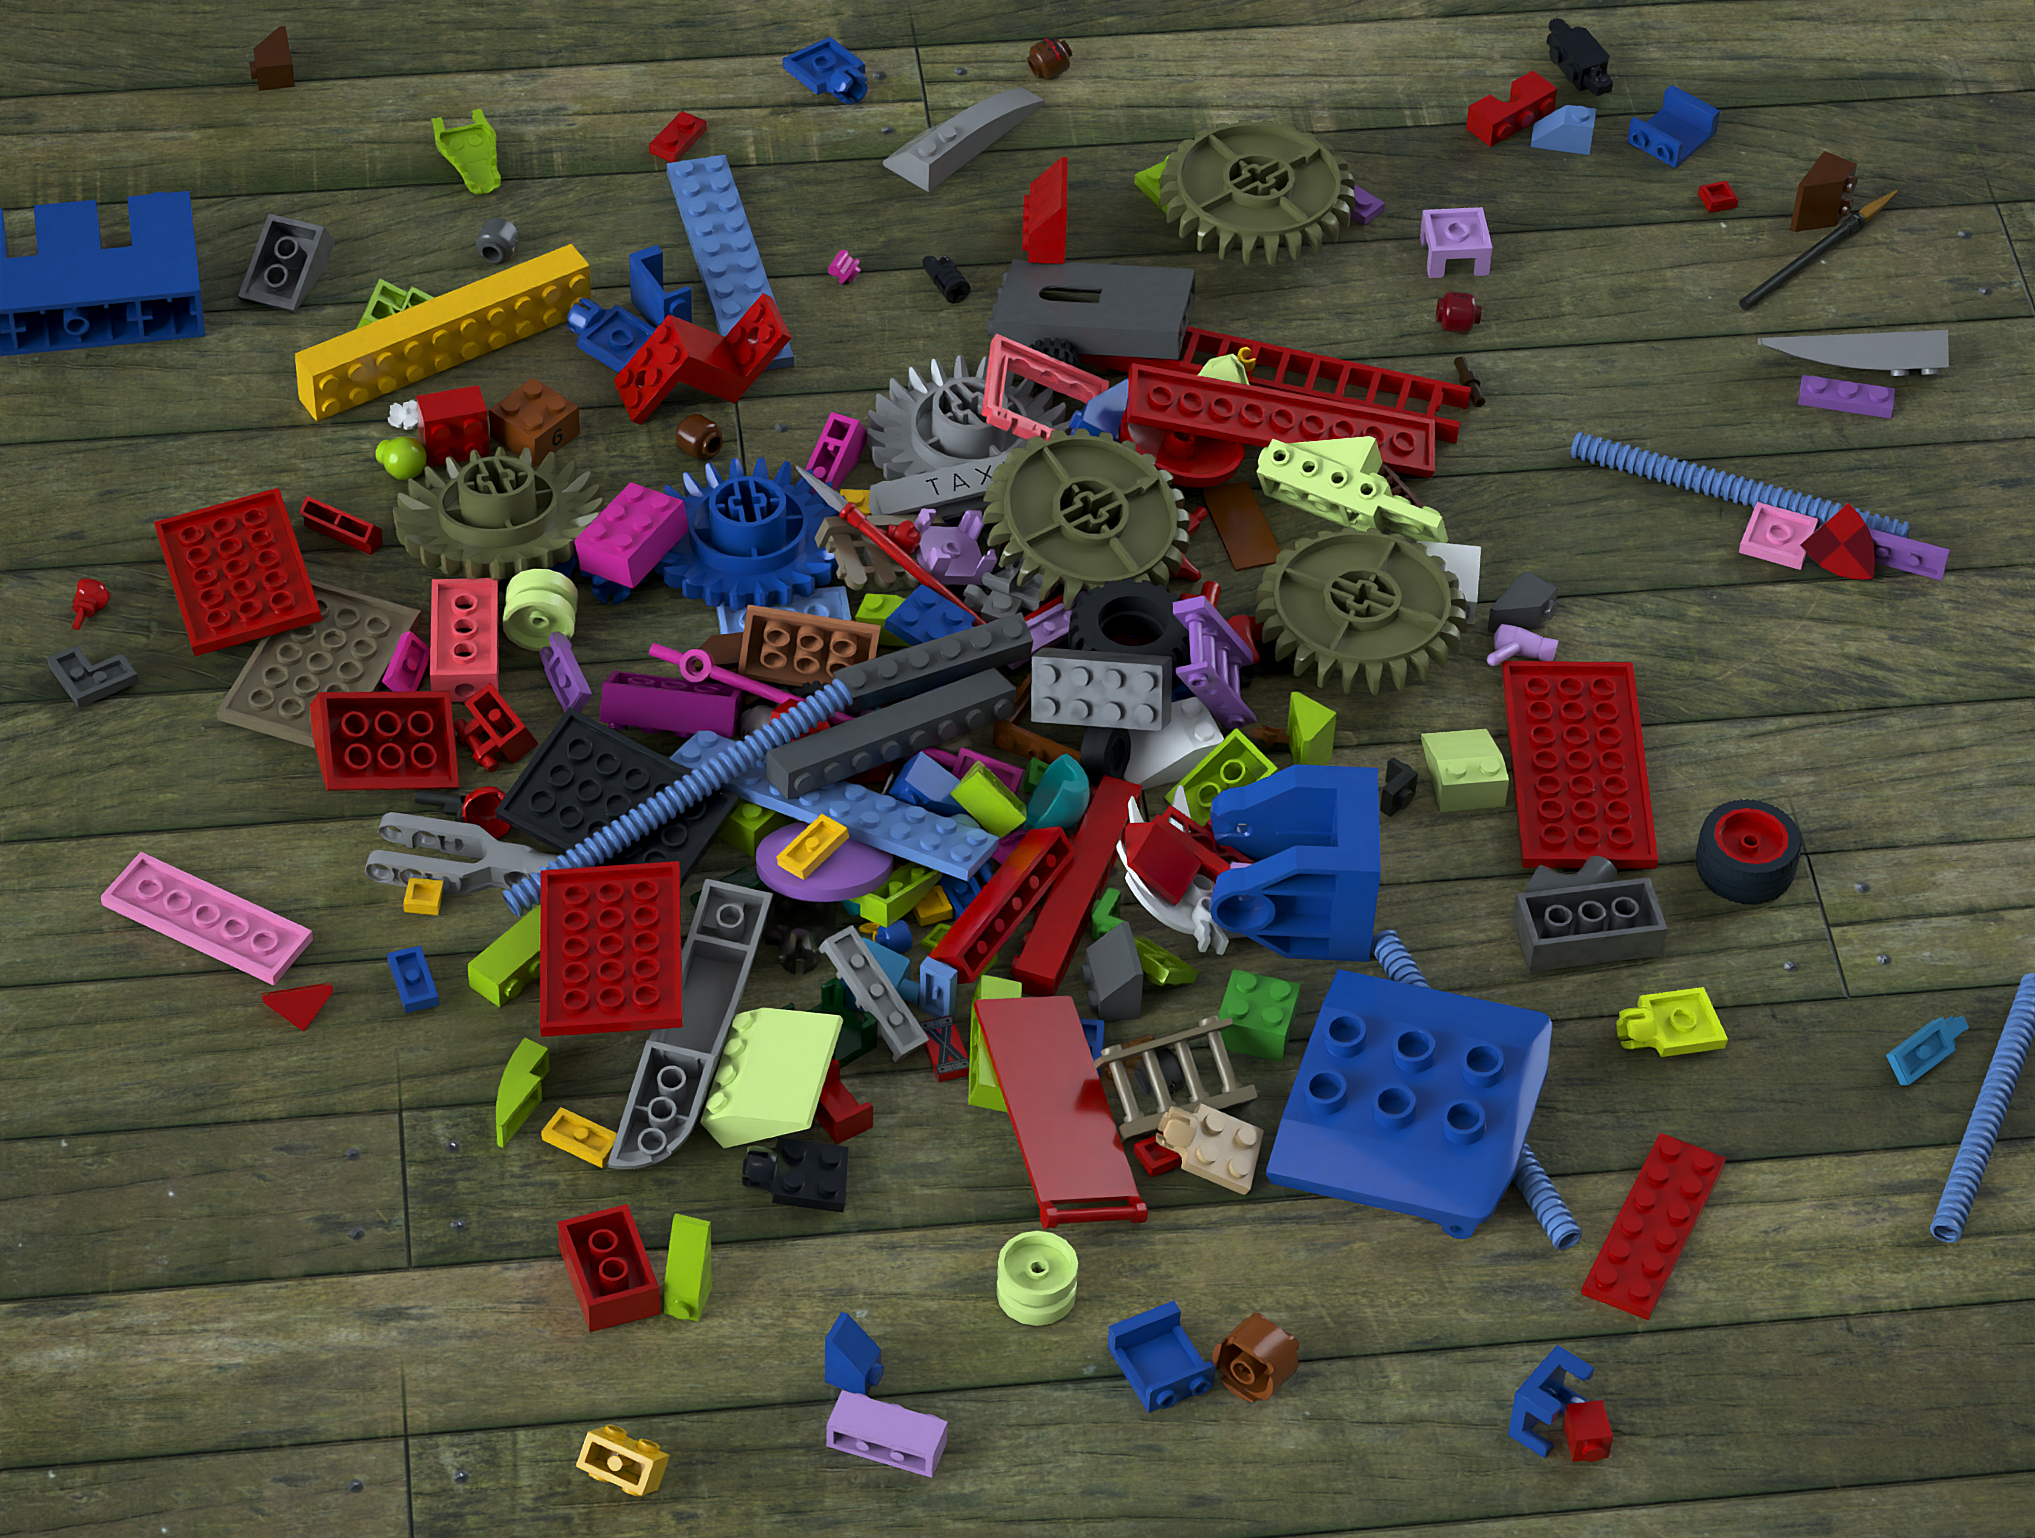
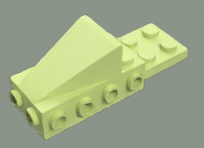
[1257,436,1448,543]

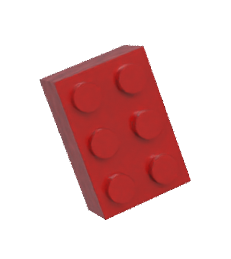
[557,1204,660,1332]

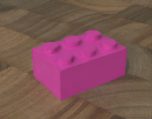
[574,482,689,589]

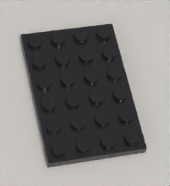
[494,707,741,888]

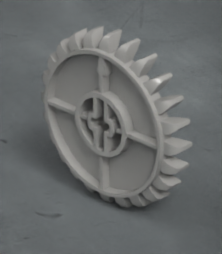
[867,355,1071,512]

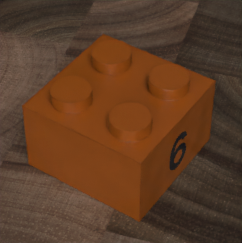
[489,377,580,467]

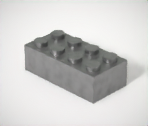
[1031,648,1172,731]
[1513,877,1667,972]

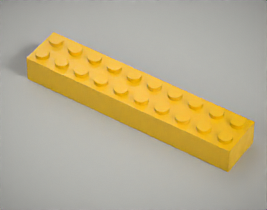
[295,244,591,422]

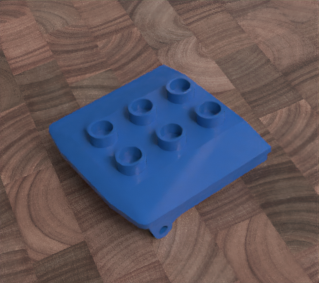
[1266,969,1552,1239]

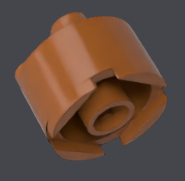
[1212,1313,1299,1402]

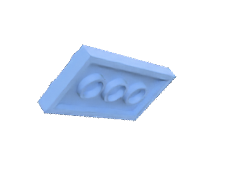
[716,586,851,634]

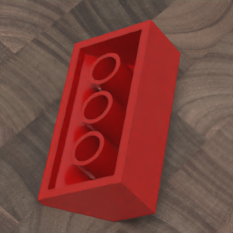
[1022,157,1068,264]

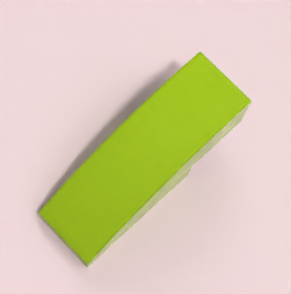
[496,1037,550,1148]

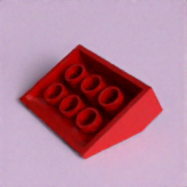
[310,691,460,791]

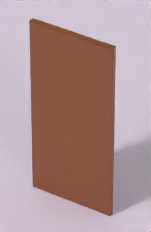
[1200,481,1280,571]

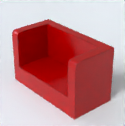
[814,1059,873,1145]

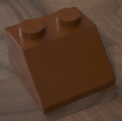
[1790,151,1858,232]

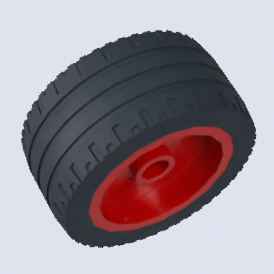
[1696,799,1801,904]

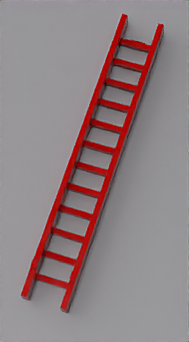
[1080,326,1471,444]

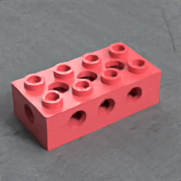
[430,578,499,702]

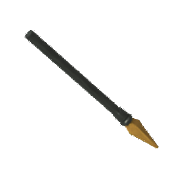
[1739,190,1898,310]

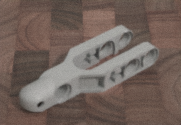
[364,812,558,896]

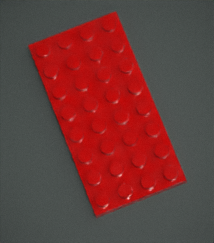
[1501,661,1659,869]

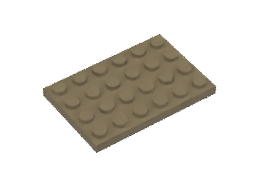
[217,579,421,748]

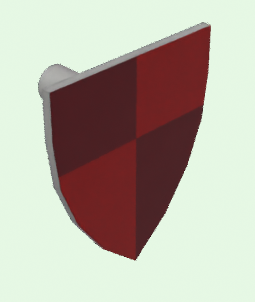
[1800,502,1875,579]

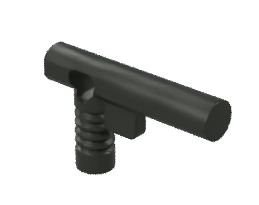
[415,790,466,823]

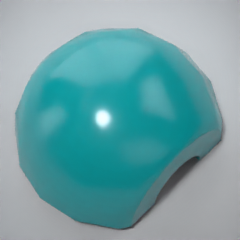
[1022,753,1090,832]

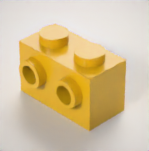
[576,1424,670,1497]

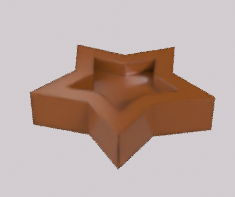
[1251,724,1290,747]

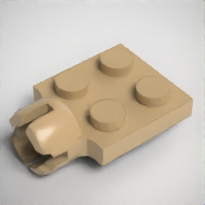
[1156,1103,1264,1195]

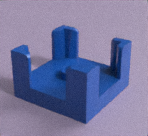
[1508,1345,1594,1458]

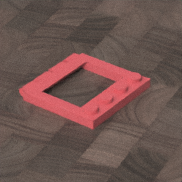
[981,333,1109,441]

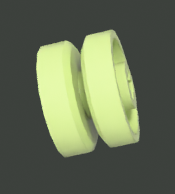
[503,569,578,651]
[996,1231,1078,1326]

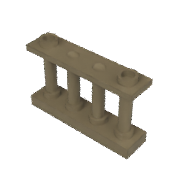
[1093,1015,1258,1143]

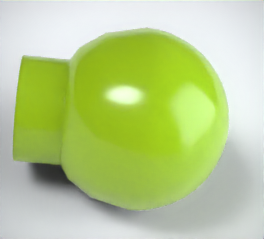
[376,436,427,480]

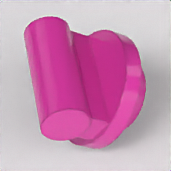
[828,250,861,284]

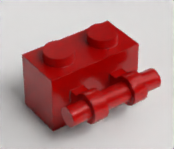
[453,683,539,773]

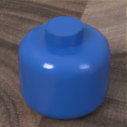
[875,919,913,954]

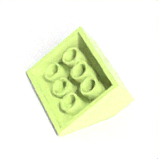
[700,1008,843,1149]

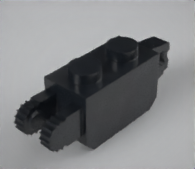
[1547,18,1613,96]

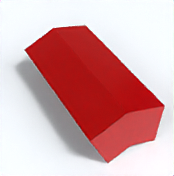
[298,495,383,555]

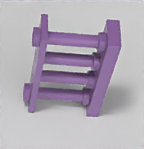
[1173,596,1257,729]

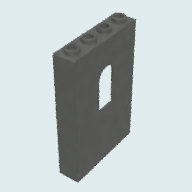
[987,259,1195,359]

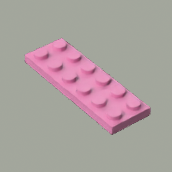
[101,852,313,985]

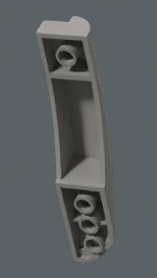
[607,879,773,1169]

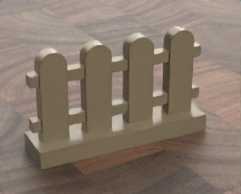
[814,513,949,590]

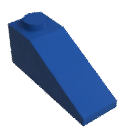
[1068,378,1128,441]
[888,751,983,829]

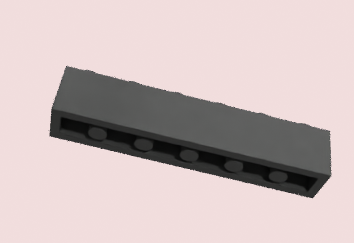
[833,612,1034,715]

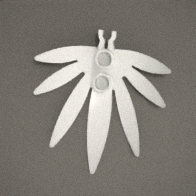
[1116,785,1247,955]

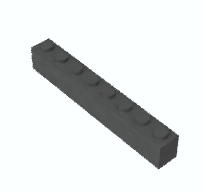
[766,668,1016,800]

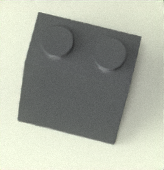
[1080,921,1143,1023]

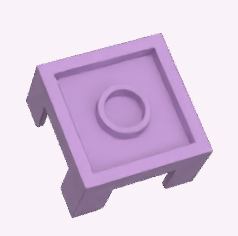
[1420,207,1493,278]
[914,509,997,585]

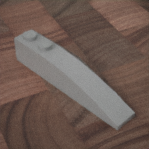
[883,87,1044,192]
[1757,330,1949,376]

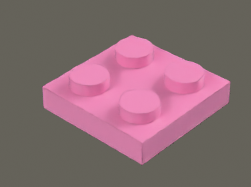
[1739,502,1818,570]

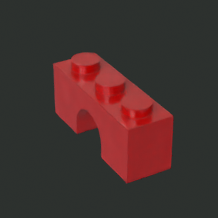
[1466,70,1558,147]

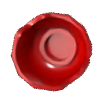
[462,786,512,840]

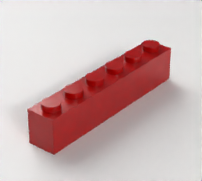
[928,826,1076,984]

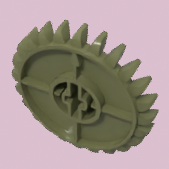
[1160,120,1356,265]
[982,428,1190,610]
[393,447,604,580]
[1255,527,1467,695]

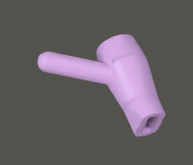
[1487,624,1559,666]

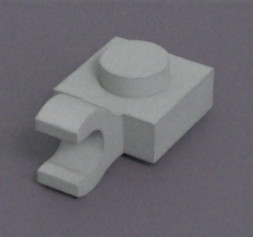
[963,584,1023,623]

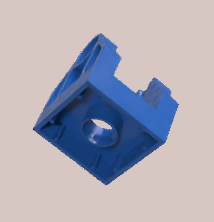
[1210,764,1381,962]

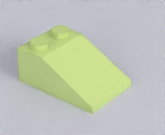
[1421,729,1509,812]

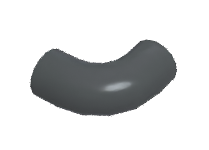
[1526,856,1617,892]

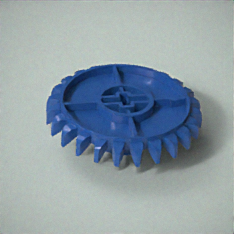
[653,457,845,610]

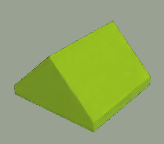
[1287,692,1337,766]
[950,760,1027,839]

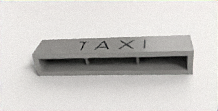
[868,453,1008,520]

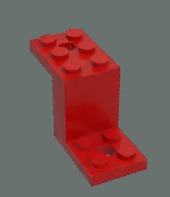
[613,293,792,425]

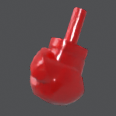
[878,520,921,556]
[72,578,111,630]

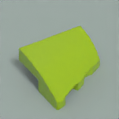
[356,279,435,329]

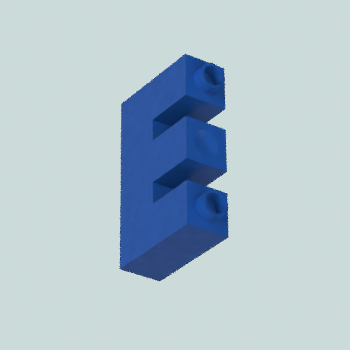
[0,191,205,356]

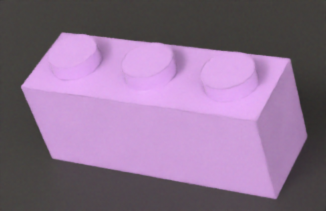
[826,1390,948,1478]

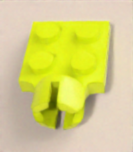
[1616,987,1728,1057]

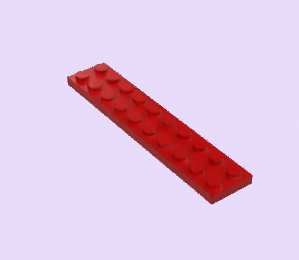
[1127,363,1435,478]

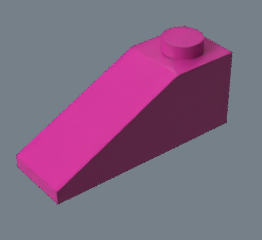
[805,412,867,495]

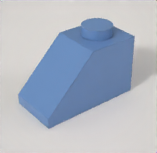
[1531,105,1596,155]

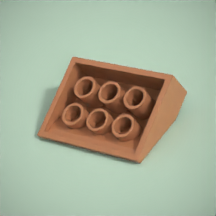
[738,605,881,687]

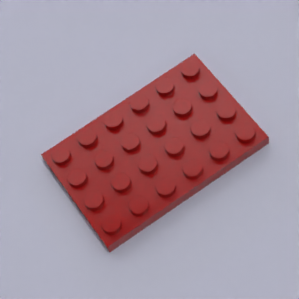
[154,487,322,657]
[540,861,683,1037]

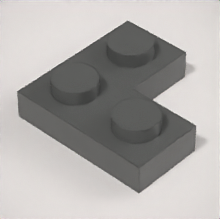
[47,645,138,708]

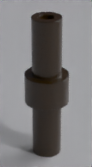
[1454,356,1486,407]

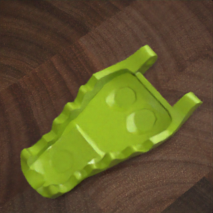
[431,108,501,195]

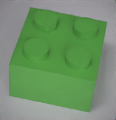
[1218,969,1301,1062]

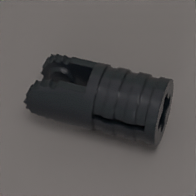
[922,256,971,304]

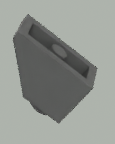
[1487,571,1558,633]

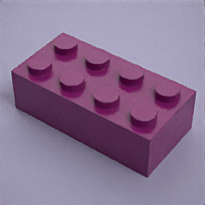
[599,670,744,738]

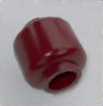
[1435,291,1482,333]

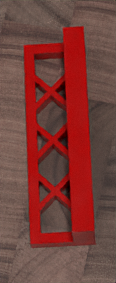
[1152,805,1254,884]

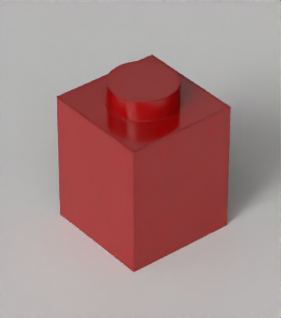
[1562,1400,1613,1462]

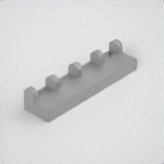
[818,925,929,1064]

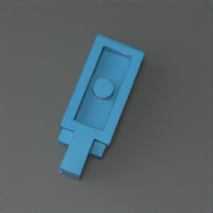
[1886,1016,1969,1085]

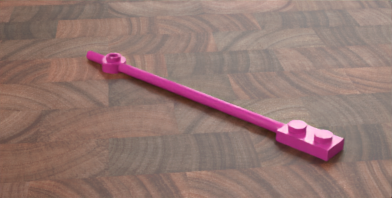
[649,643,1025,796]

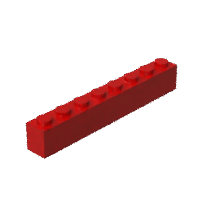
[1010,775,1142,997]

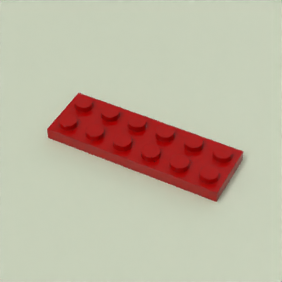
[1581,1132,1726,1321]

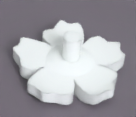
[388,400,418,430]

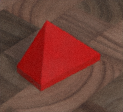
[261,982,333,1032]

